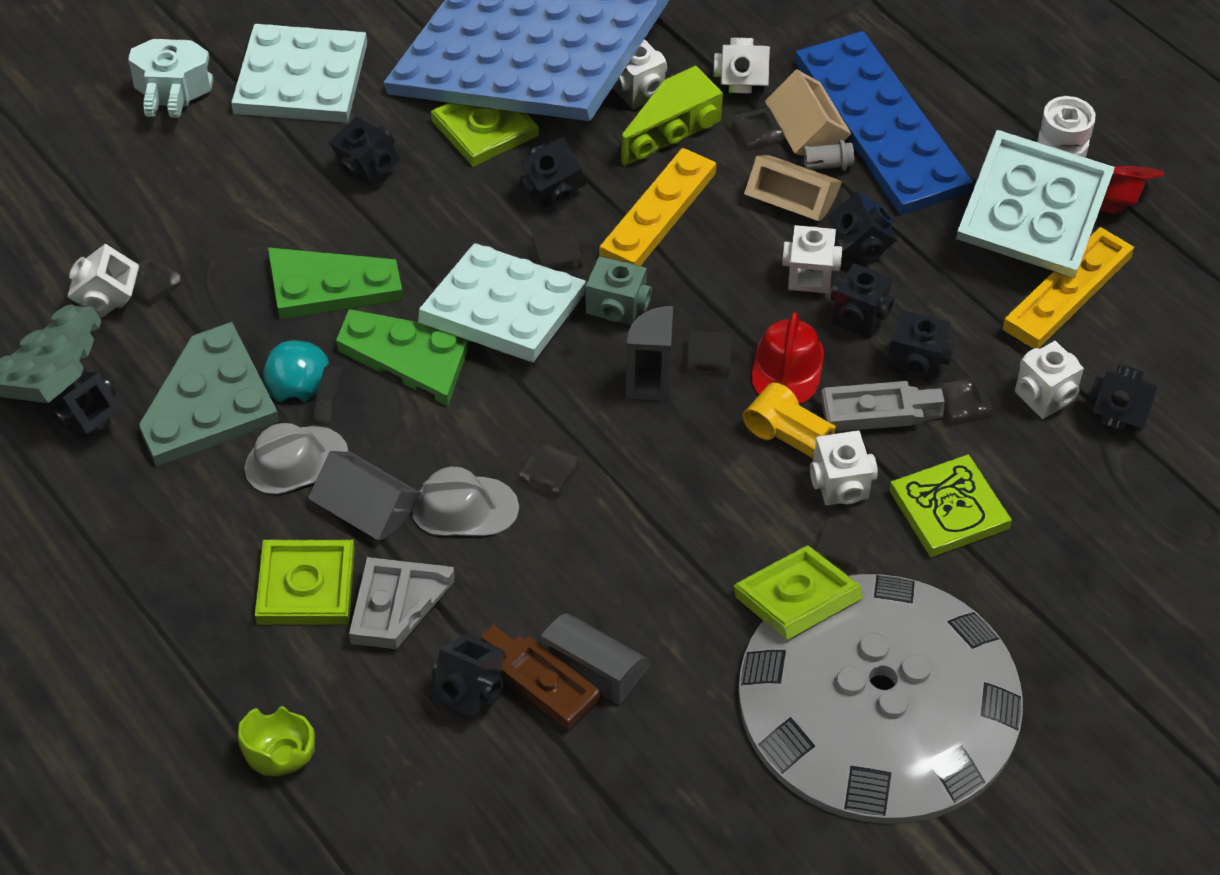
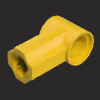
[742,383,836,458]

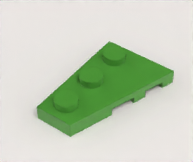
[268,248,403,319]
[336,309,471,406]

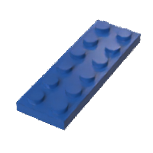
[795,31,973,215]

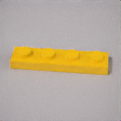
[599,148,717,266]
[1003,227,1134,349]

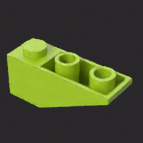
[621,66,723,166]

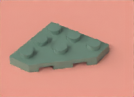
[0,304,102,403]
[139,322,279,466]

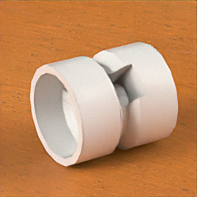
[1037,96,1096,158]

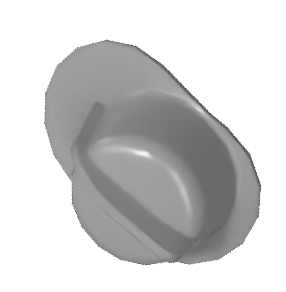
[244,423,348,495]
[412,466,519,536]

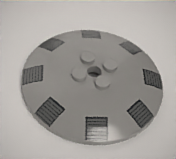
[738,574,1023,824]

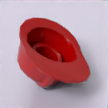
[1099,166,1165,214]
[752,312,824,405]

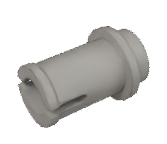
[803,139,854,171]

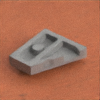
[349,557,455,649]

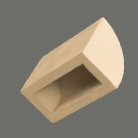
[765,69,851,156]
[744,155,842,221]

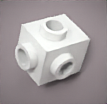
[714,38,770,93]
[612,39,667,110]
[782,225,842,293]
[67,244,139,318]
[1015,341,1084,419]
[810,430,877,505]

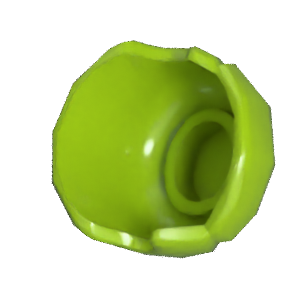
[237,706,315,776]

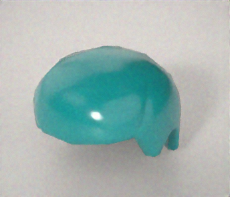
[262,340,331,403]

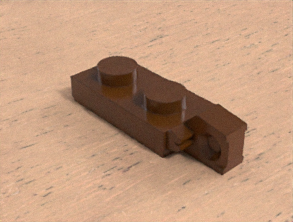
[481,625,600,730]

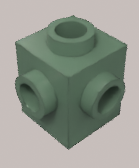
[586,256,652,325]

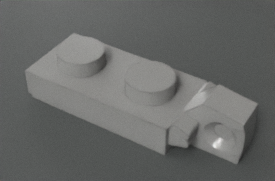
[821,381,945,432]

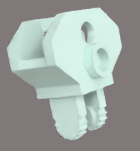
[128,39,213,118]

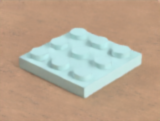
[231,24,367,123]
[956,130,1115,278]
[418,243,586,362]

